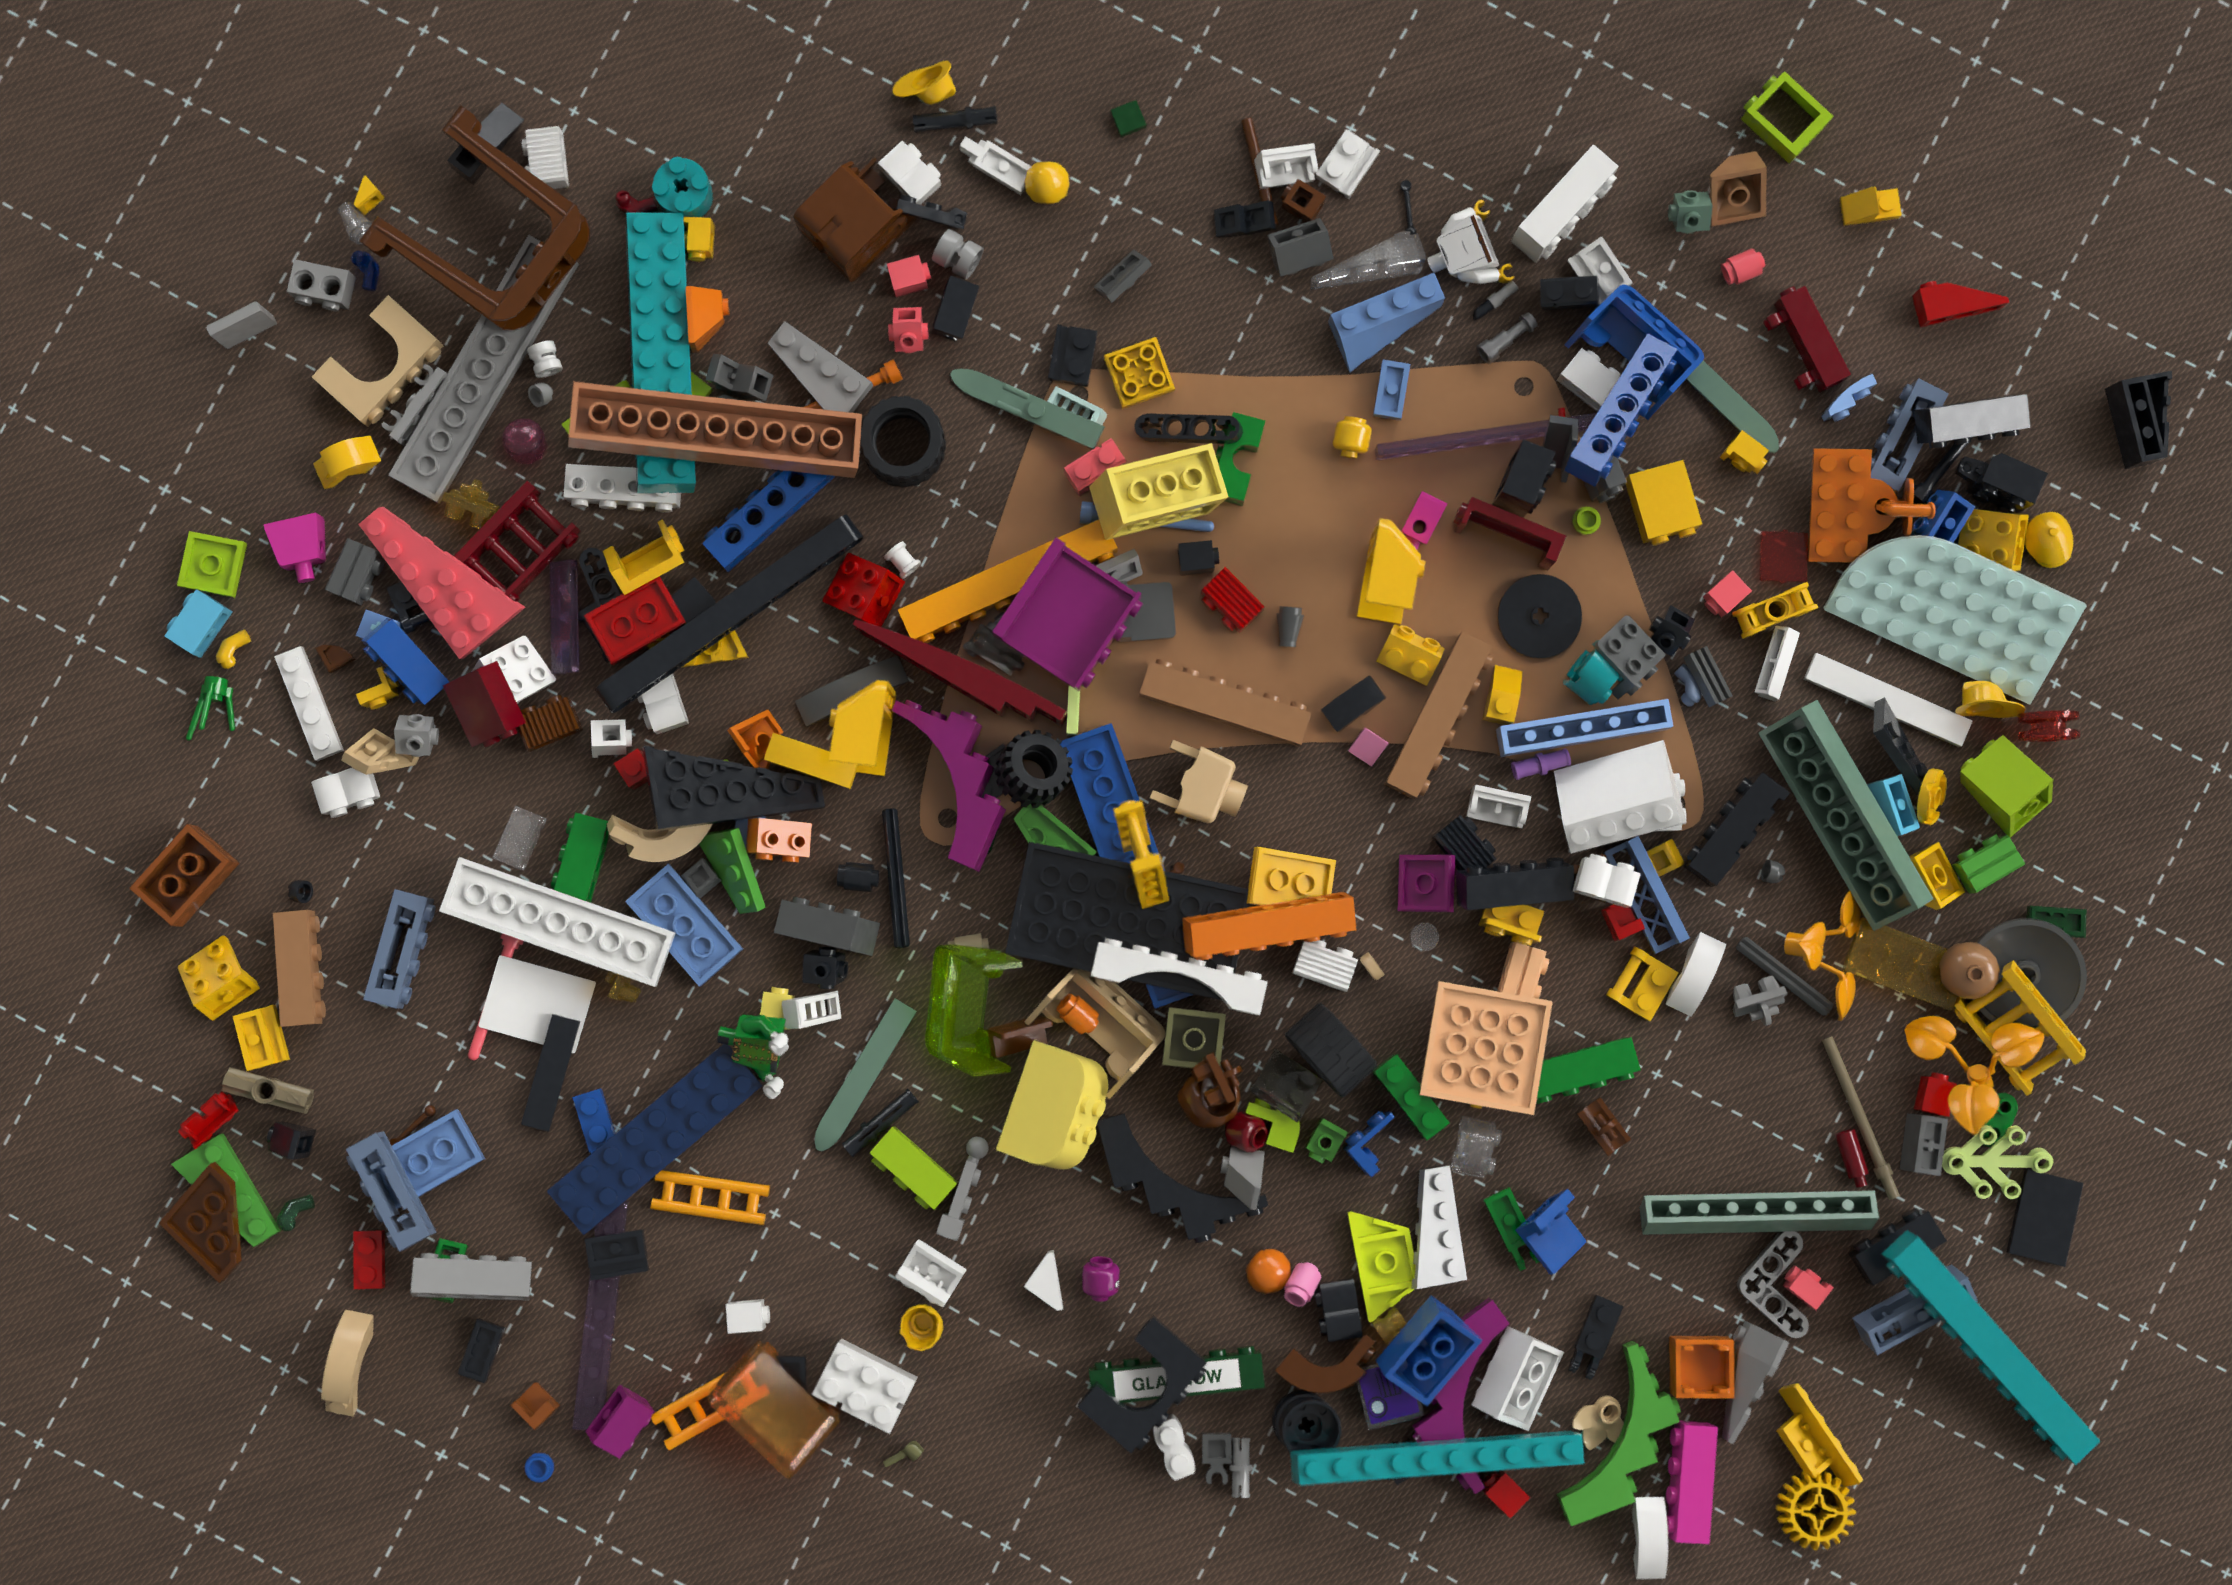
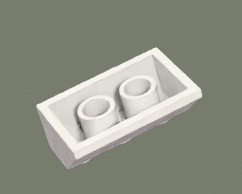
[1472,1326,1564,1431]

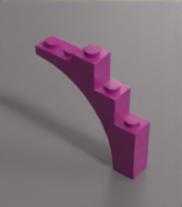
[892,700,1006,872]
[1412,1298,1510,1494]

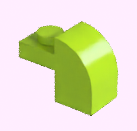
[1245,1098,1300,1153]

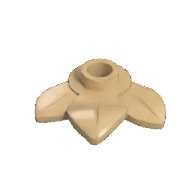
[1572,1395,1624,1450]

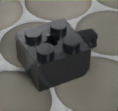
[1955,453,2048,513]

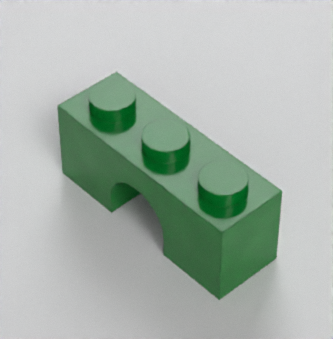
[1216,412,1266,506]
[1372,1054,1450,1141]

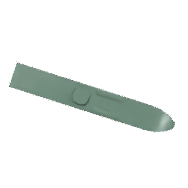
[1686,361,1779,454]
[950,369,1105,449]
[814,998,917,1151]

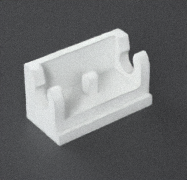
[1254,143,1318,189]
[1466,785,1531,829]

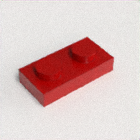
[353,1230,385,1289]

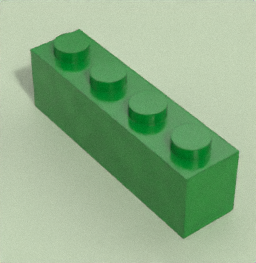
[551,812,610,903]
[1536,1037,1641,1104]

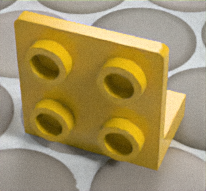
[1958,509,2029,571]
[1479,905,1545,946]
[178,935,260,1021]

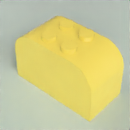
[996,1040,1108,1170]

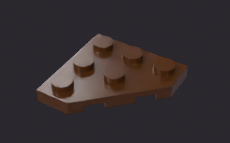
[159,1162,242,1283]

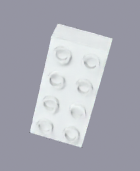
[1511,144,1619,263]

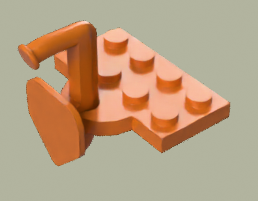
[1808,448,1936,562]

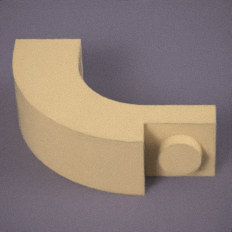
[607,815,712,862]
[321,1310,373,1417]

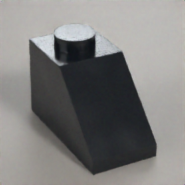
[267,1121,316,1160]

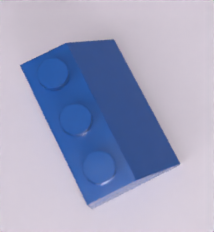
[1376,1296,1482,1406]

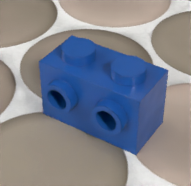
[1910,490,1975,543]

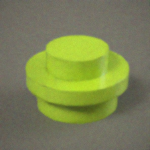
[1572,506,1601,535]

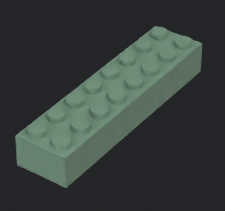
[1759,700,1934,931]

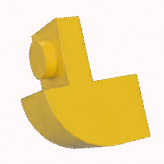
[313,436,381,489]

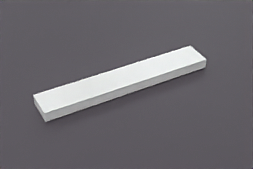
[1803,653,1972,747]

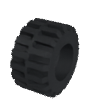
[995,730,1073,808]

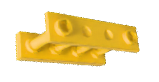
[1114,800,1169,909]
[1954,960,2086,1096]

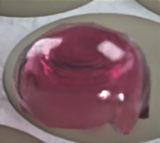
[502,418,547,464]

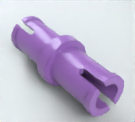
[1511,748,1571,780]

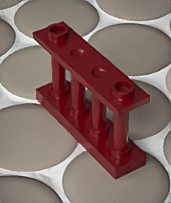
[454,480,581,602]

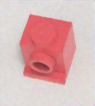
[1783,1265,1834,1310]

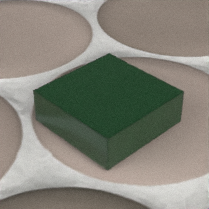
[1111,100,1147,138]

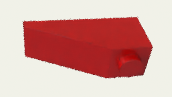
[1912,281,2009,328]

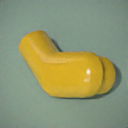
[216,630,251,669]

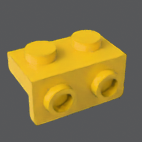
[1376,624,1444,686]

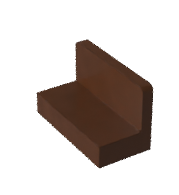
[987,1015,1053,1058]

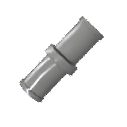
[1229,1438,1252,1498]

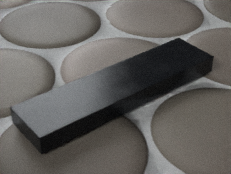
[521,1014,581,1132]

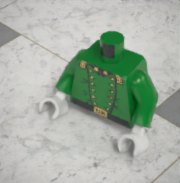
[717,1015,789,1099]

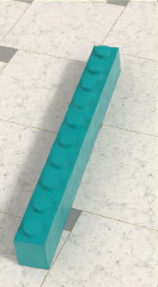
[1882,1230,2101,1465]
[1290,1431,1584,1485]

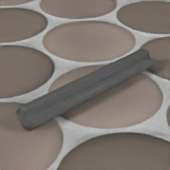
[1736,937,1834,1015]

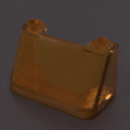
[707,1340,840,1479]

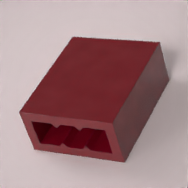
[443,661,526,748]

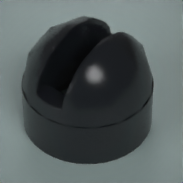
[288,880,313,903]

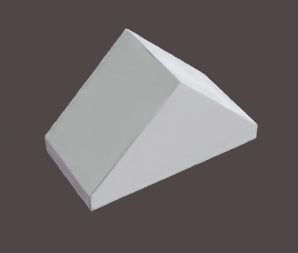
[1024,1250,1063,1311]

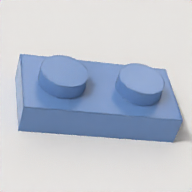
[1373,359,1410,421]

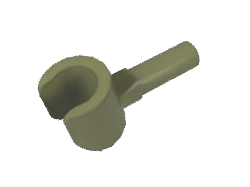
[883,1441,924,1467]

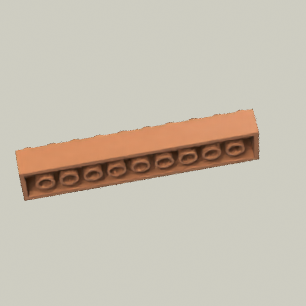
[568,382,862,478]

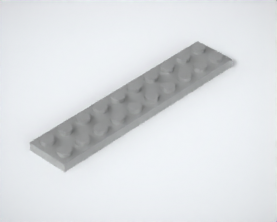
[389,235,579,504]

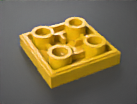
[1104,337,1175,409]

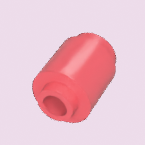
[1721,248,1765,285]

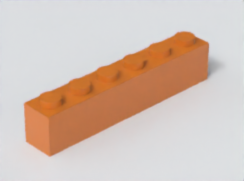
[1182,892,1356,960]

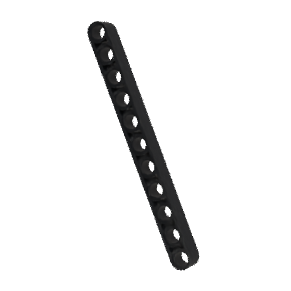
[595,514,864,713]

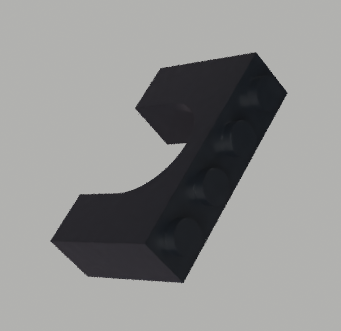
[1078,1315,1207,1453]

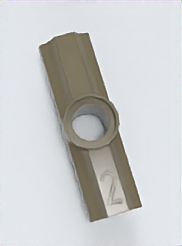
[222,1067,314,1114]

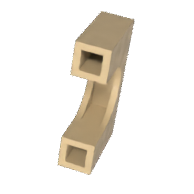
[312,295,444,427]

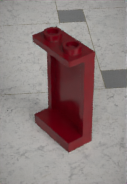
[1453,497,1567,571]

